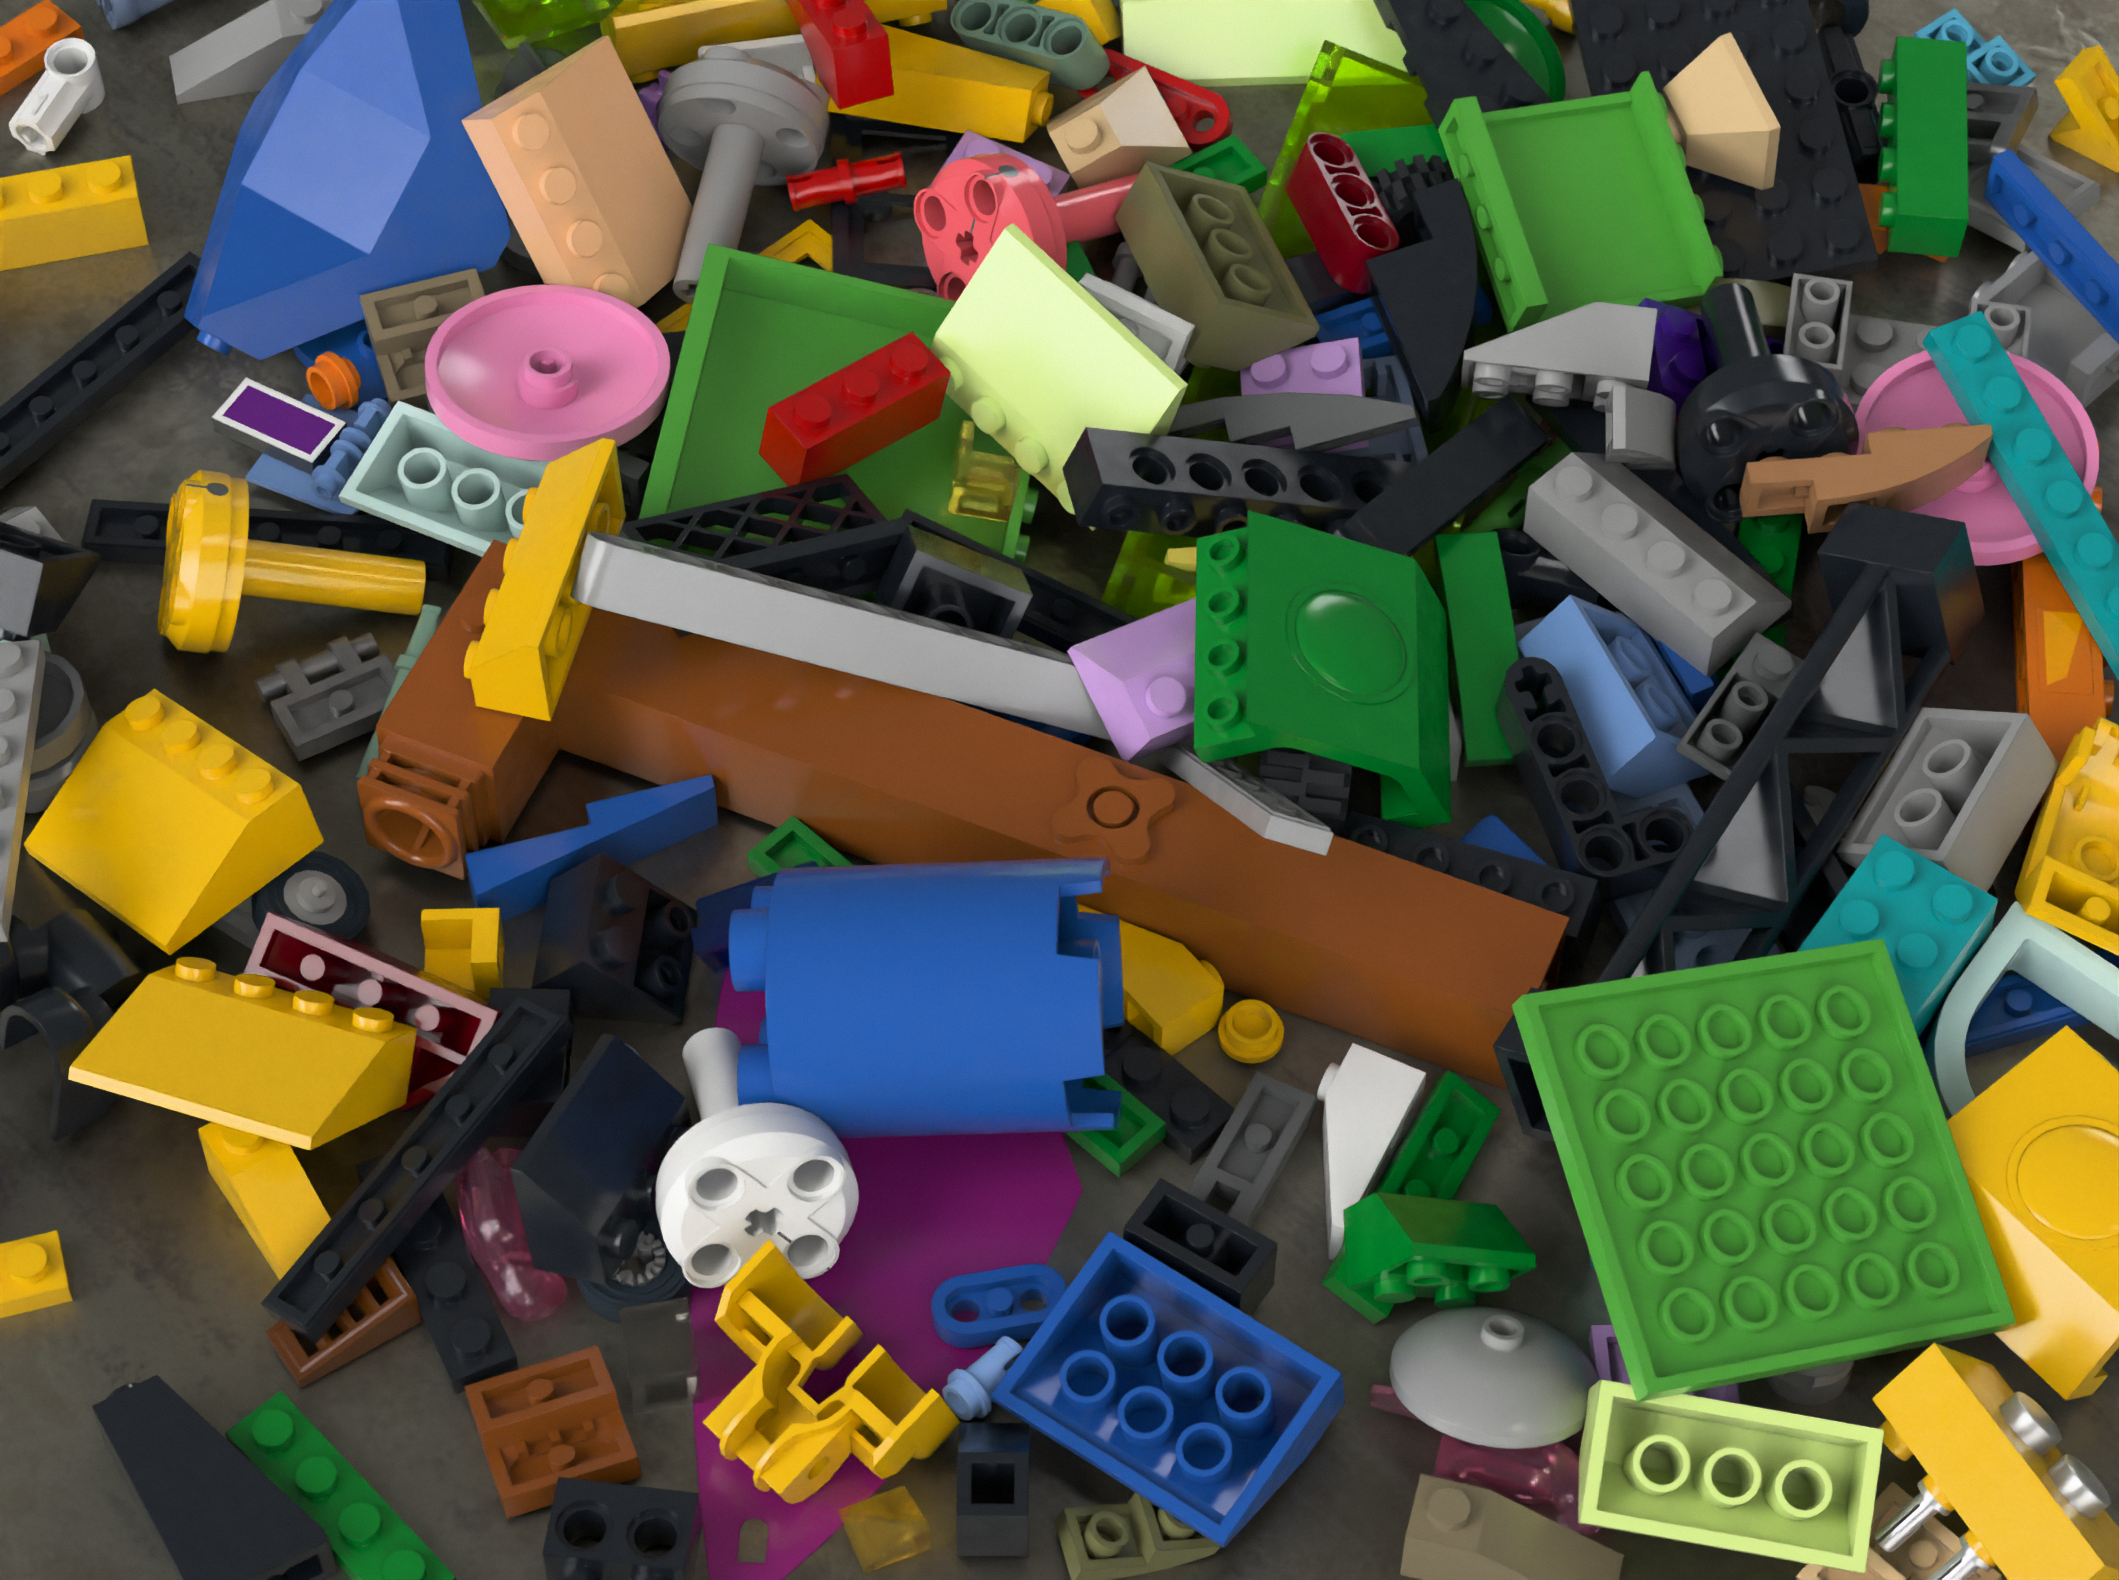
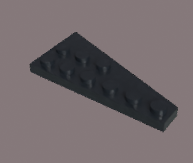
[1373,0,1553,133]

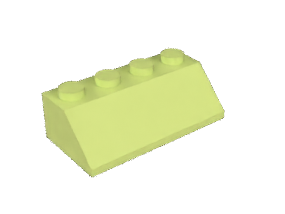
[1578,1379,1884,1574]

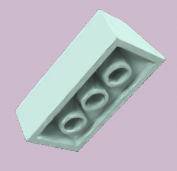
[339,400,552,557]

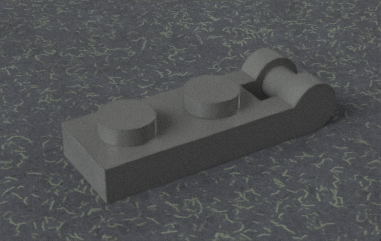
[1187,1071,1317,1228]

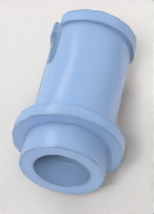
[942,1336,1023,1421]

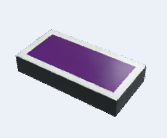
[212,378,347,475]

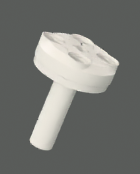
[656,1027,859,1288]

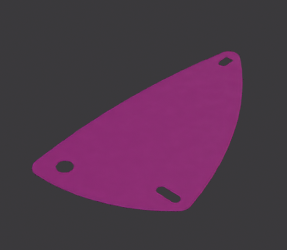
[690,898,1084,1580]

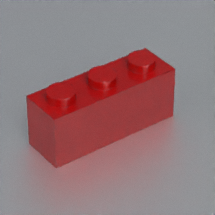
[759,331,951,486]

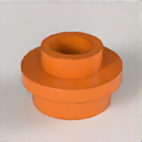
[306,351,361,411]

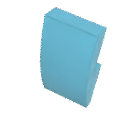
[1913,8,2037,87]

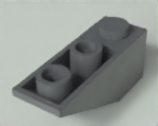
[1675,632,1804,781]

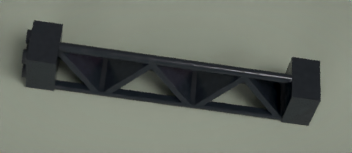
[1493,502,1986,1143]

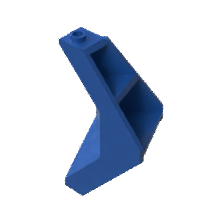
[184,0,511,360]

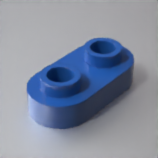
[931,1264,1067,1348]

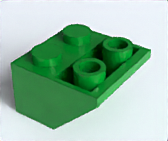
[1343,1192,1536,1309]

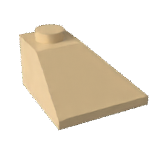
[1663,32,1781,190]
[1046,66,1192,189]

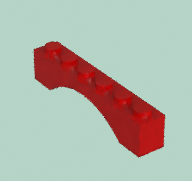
[785,0,894,110]

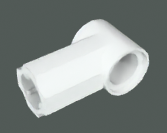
[9,38,105,156]

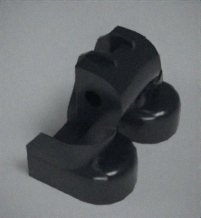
[0,909,150,1142]

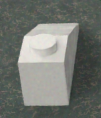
[1317,1043,1426,1261]

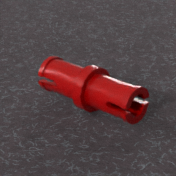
[786,151,908,212]

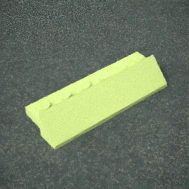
[1119,0,1420,87]

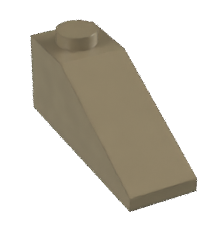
[1400,1474,1624,1580]

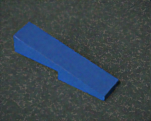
[465,774,718,923]

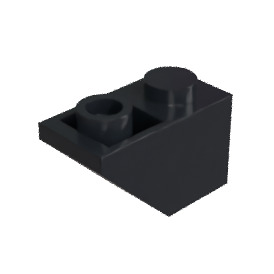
[956,1423,1029,1556]

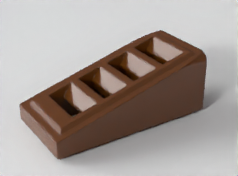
[266,1256,422,1389]

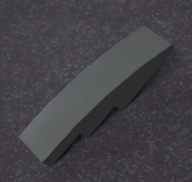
[1167,392,1421,452]

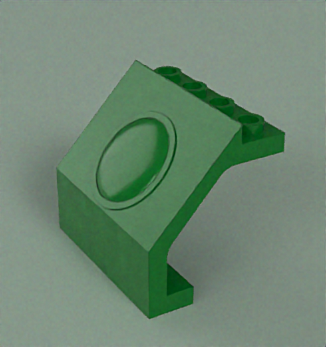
[1194,510,1452,829]

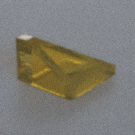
[838,1485,930,1574]

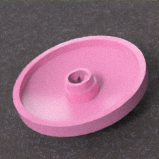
[425,285,670,461]
[1855,350,2099,566]

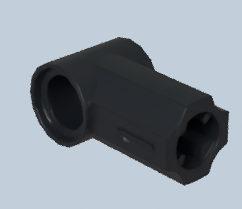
[1490,528,1599,609]

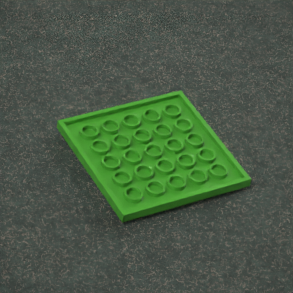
[1512,938,2017,1403]

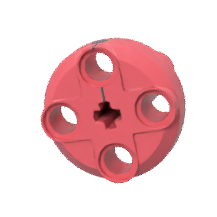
[914,153,1139,301]

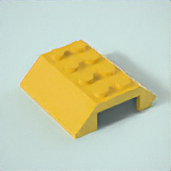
[2014,716,2119,956]

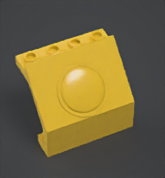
[1947,1025,2119,1401]

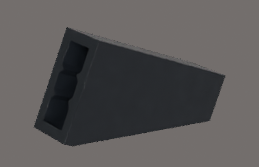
[92,1375,338,1580]

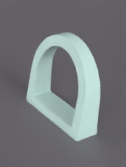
[1924,901,2119,1120]

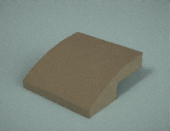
[359,268,485,409]

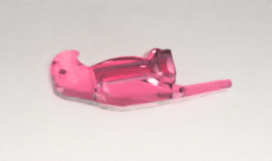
[455,1143,567,1320]
[1369,1384,1601,1537]

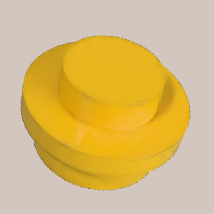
[1218,999,1284,1064]

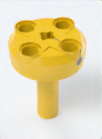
[157,470,426,654]

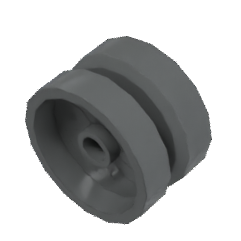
[25,651,101,813]

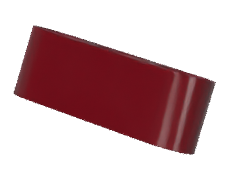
[1284,132,1400,294]

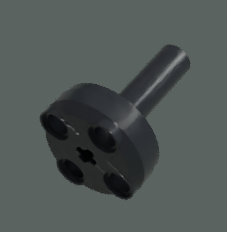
[1675,283,1859,523]

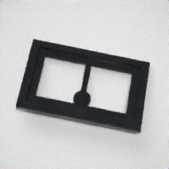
[830,112,964,296]

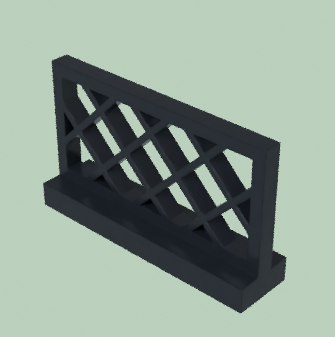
[619,473,908,637]

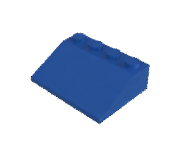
[990,1231,1345,1548]

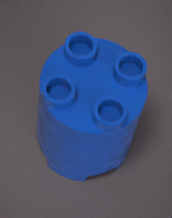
[729,857,1125,1138]

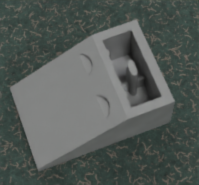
[1461,302,1657,413]

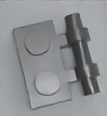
[254,632,397,762]

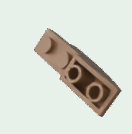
[1739,423,1993,534]

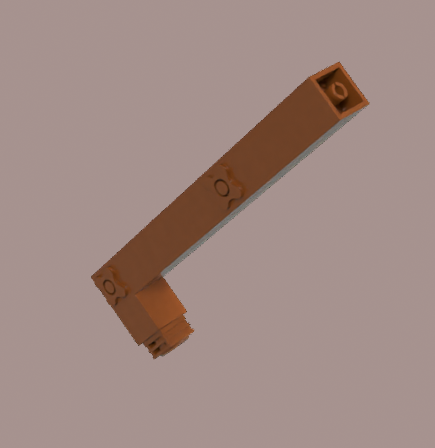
[357,539,1570,1091]

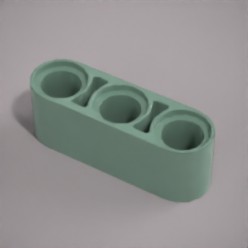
[950,0,1110,90]

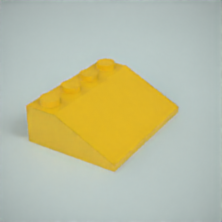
[24,688,324,955]
[68,957,417,1151]

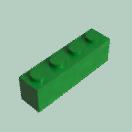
[1878,36,1969,258]

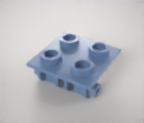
[245,393,392,515]

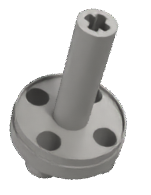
[658,46,830,304]

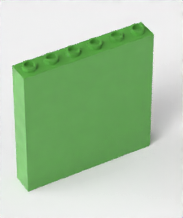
[638,243,1039,603]

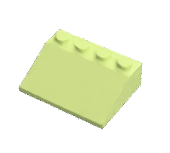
[930,223,1188,531]

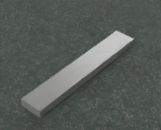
[1159,742,1334,856]

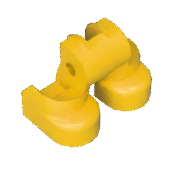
[703,1239,961,1504]

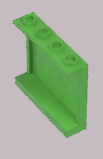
[1438,71,1724,334]

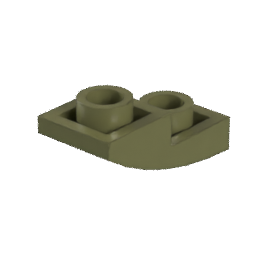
[1054,1492,1220,1580]

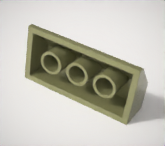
[1114,161,1320,372]

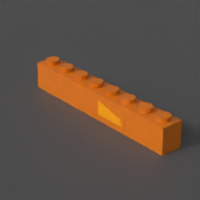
[2010,440,2114,838]

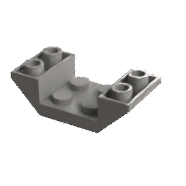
[1783,273,2032,414]

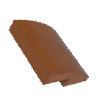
[464,1345,642,1519]

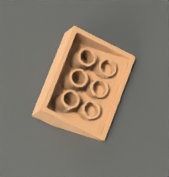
[461,36,693,308]

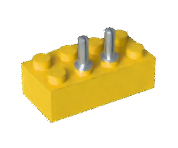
[1872,1343,2119,1580]

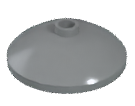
[1389,1306,1599,1449]

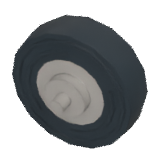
[251,851,371,942]

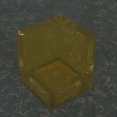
[947,420,1021,523]

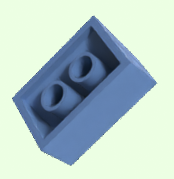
[1517,595,1712,799]

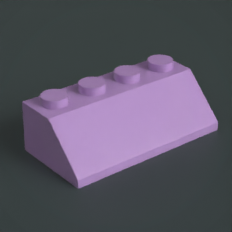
[1067,598,1196,763]

